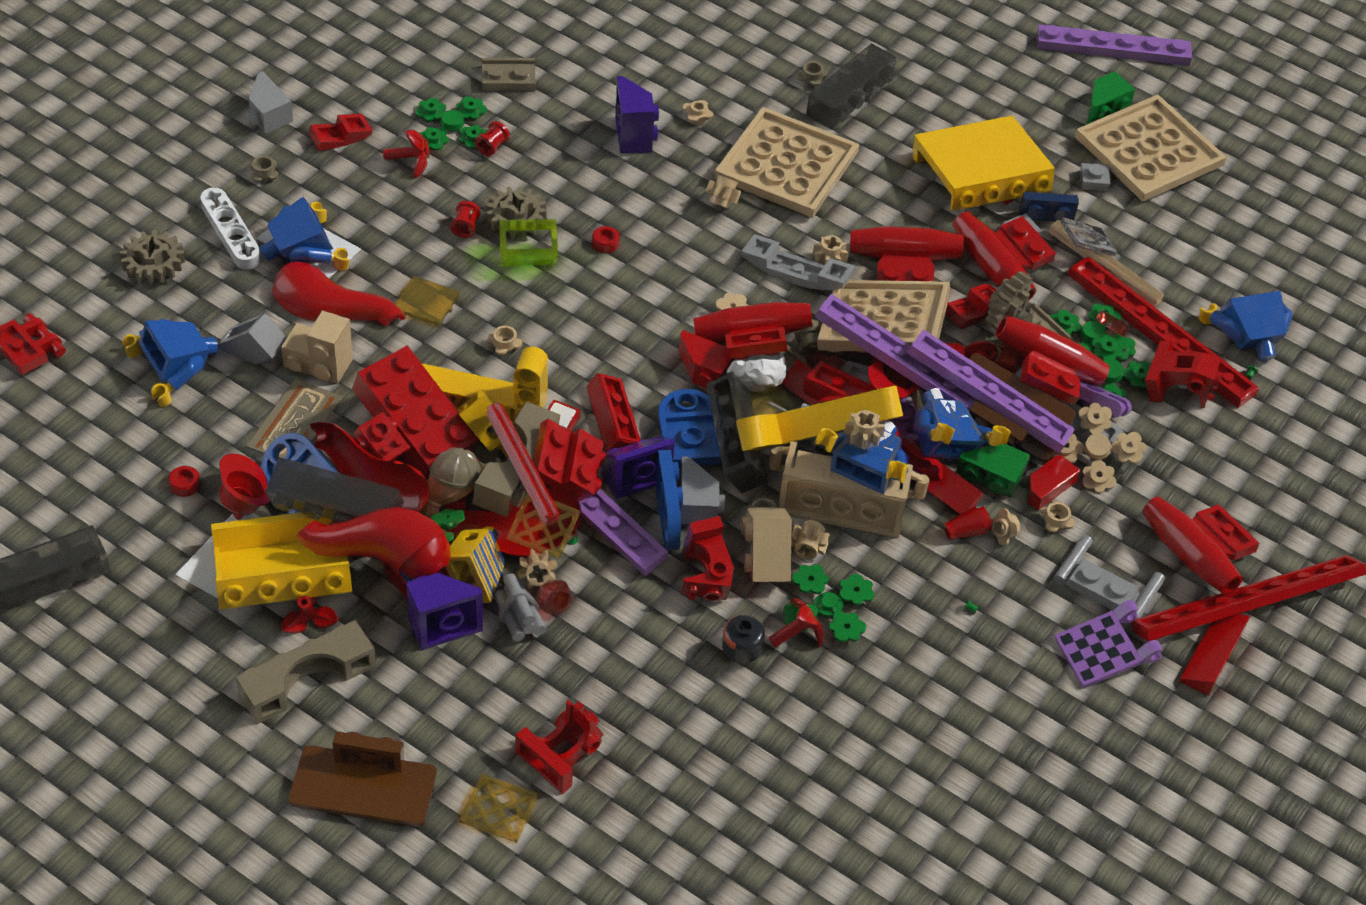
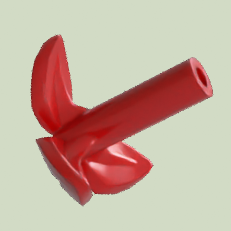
[383,130,430,178]
[281,595,338,634]
[768,598,823,648]

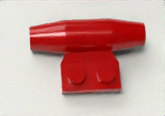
[952,211,1056,300]
[850,226,964,281]
[693,302,813,360]
[995,315,1110,405]
[1142,496,1260,595]

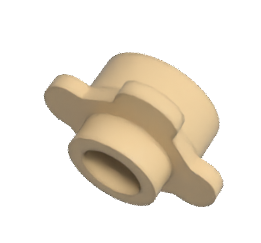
[683,100,713,125]
[488,325,522,355]
[1039,502,1075,533]
[990,508,1020,546]

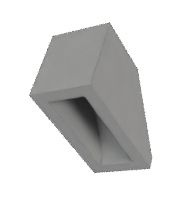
[248,71,293,134]
[218,313,287,365]
[680,456,725,524]

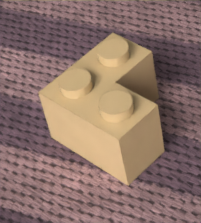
[281,311,353,384]
[741,507,792,582]

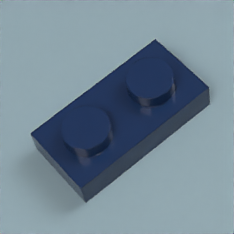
[1019,192,1079,223]

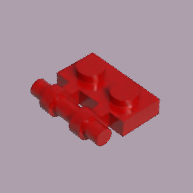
[0,313,66,375]

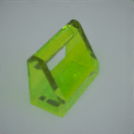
[499,219,558,266]

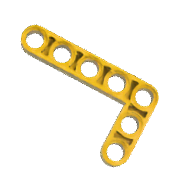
[421,346,548,424]
[736,386,903,451]

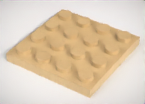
[1075,95,1227,202]
[714,107,860,218]
[817,280,950,353]

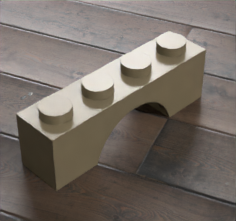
[473,402,560,517]
[236,620,376,724]

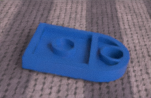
[658,389,727,467]
[261,433,348,514]
[655,450,683,551]

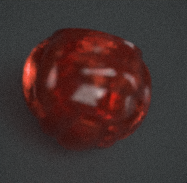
[538,580,572,614]

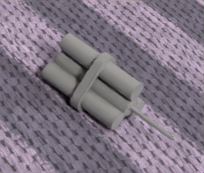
[493,570,546,641]

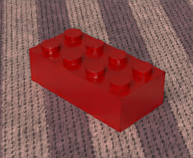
[352,345,479,480]

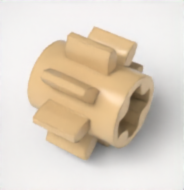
[705,175,741,208]
[813,235,848,265]
[844,410,885,450]
[791,520,830,559]
[518,549,557,590]

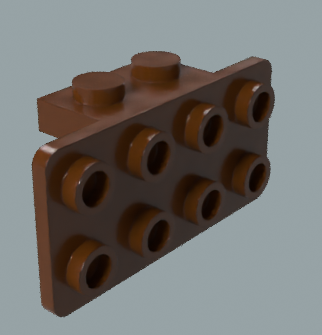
[969,353,1076,461]
[289,731,437,827]

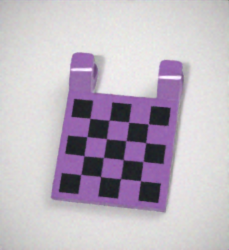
[1055,600,1162,689]

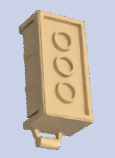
[769,441,929,538]

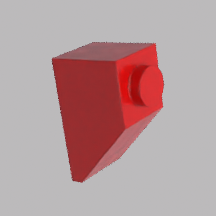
[679,330,735,393]

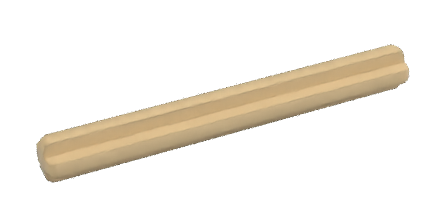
[1049,220,1164,307]

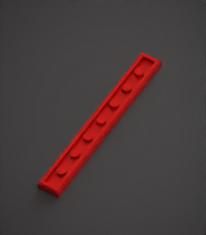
[1067,256,1259,408]
[782,359,984,515]
[1131,555,1366,642]

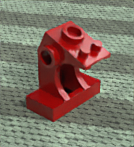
[1145,341,1223,408]
[353,412,410,464]
[680,516,734,602]
[515,700,604,795]

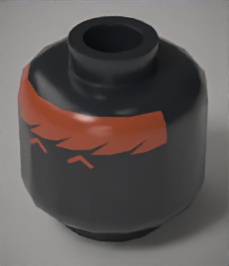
[722,615,765,664]

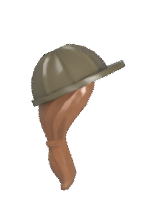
[421,447,486,519]

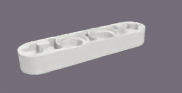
[200,188,261,270]

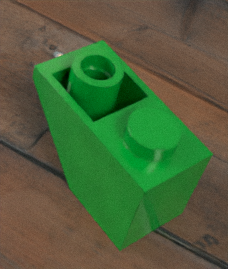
[1087,71,1135,124]
[956,444,1030,498]

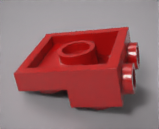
[533,418,606,502]

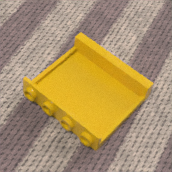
[912,115,1055,211]
[211,508,352,610]

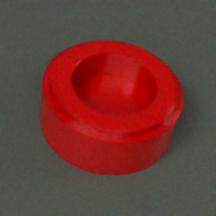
[592,226,620,253]
[168,466,201,497]

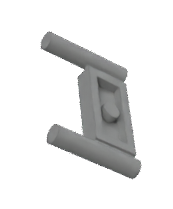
[1054,535,1165,619]

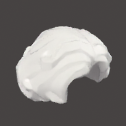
[726,352,787,392]

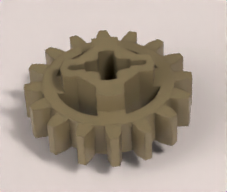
[486,186,547,239]
[120,230,185,285]
[985,271,1033,329]

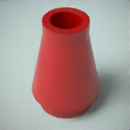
[943,506,992,541]

